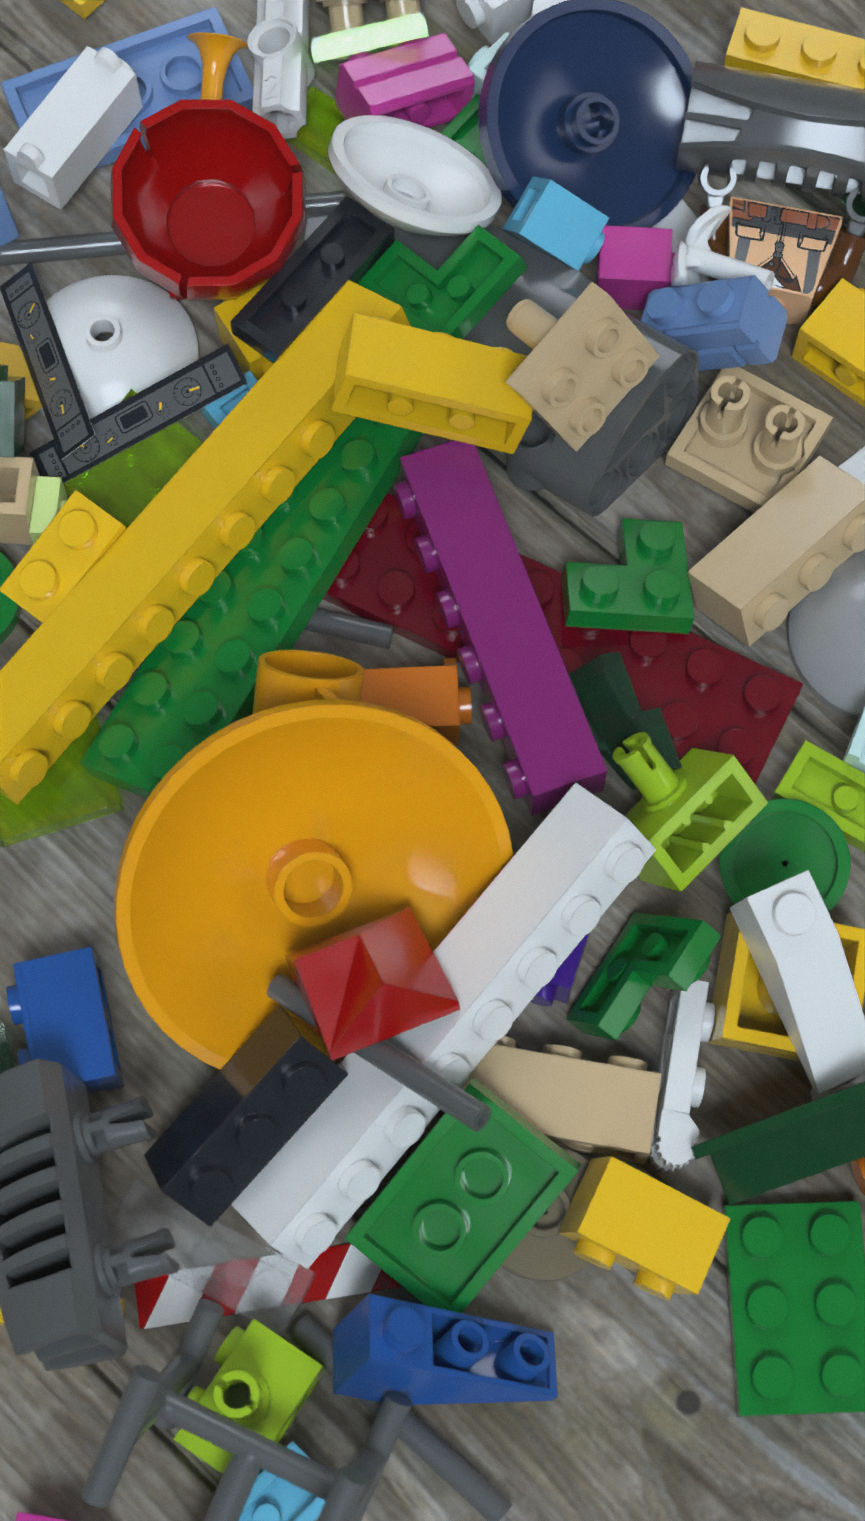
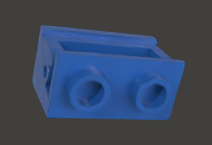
[6,947,124,1094]

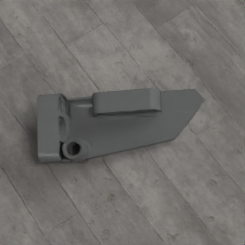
[360,224,699,517]

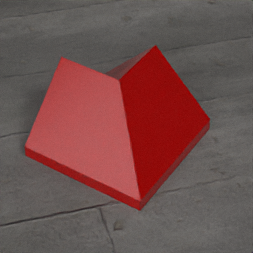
[285,907,460,1061]

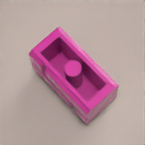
[335,33,475,128]

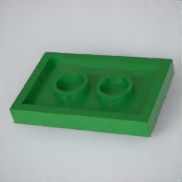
[344,1077,581,1313]
[722,1201,865,1417]

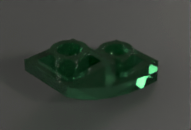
[568,651,682,790]

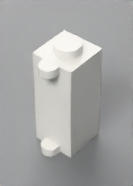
[3,46,143,210]

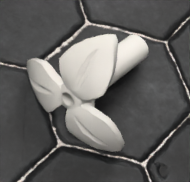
[671,205,775,291]

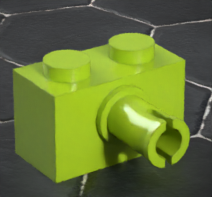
[612,732,768,892]
[173,1319,326,1475]

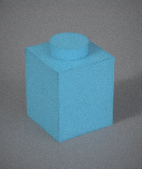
[502,176,609,271]

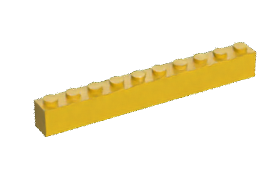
[0,280,411,805]

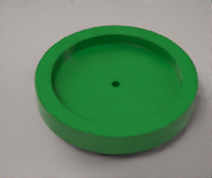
[719,799,851,912]

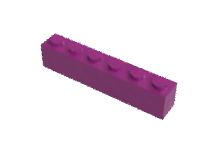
[393,440,607,816]

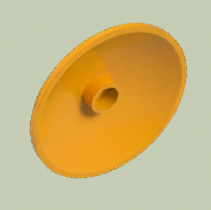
[113,650,513,1070]

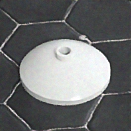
[328,115,502,237]
[21,275,199,419]

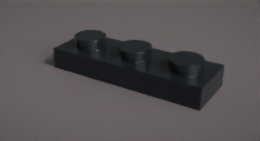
[230,196,395,364]

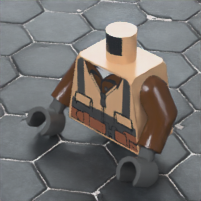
[698,163,865,325]

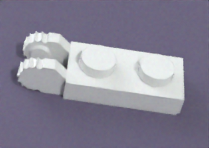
[648,980,715,1173]

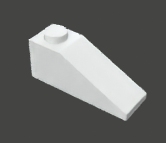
[730,870,865,1094]

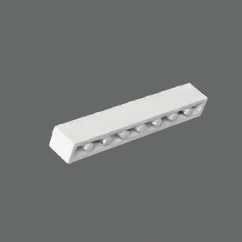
[231,783,656,1269]

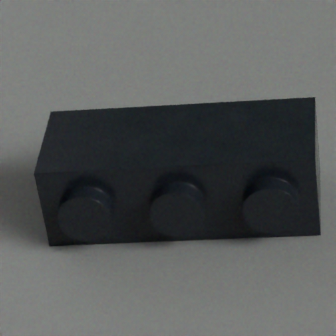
[144,1005,348,1227]

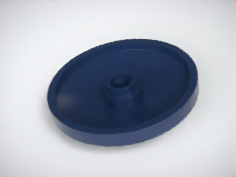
[478,0,696,228]

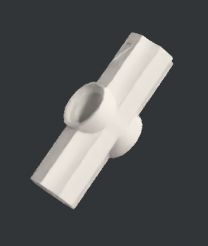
[247,0,315,139]

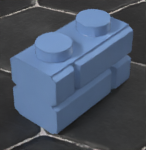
[641,275,788,372]

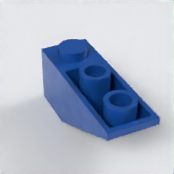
[333,1294,558,1405]

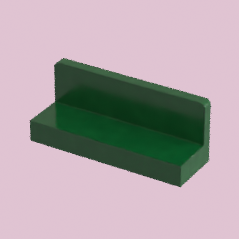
[691,1082,865,1205]

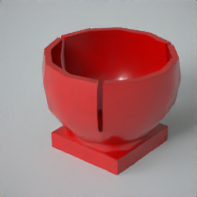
[111,99,306,301]

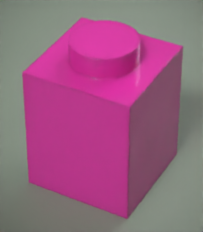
[596,226,675,311]

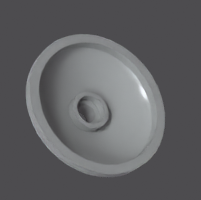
[787,549,865,720]

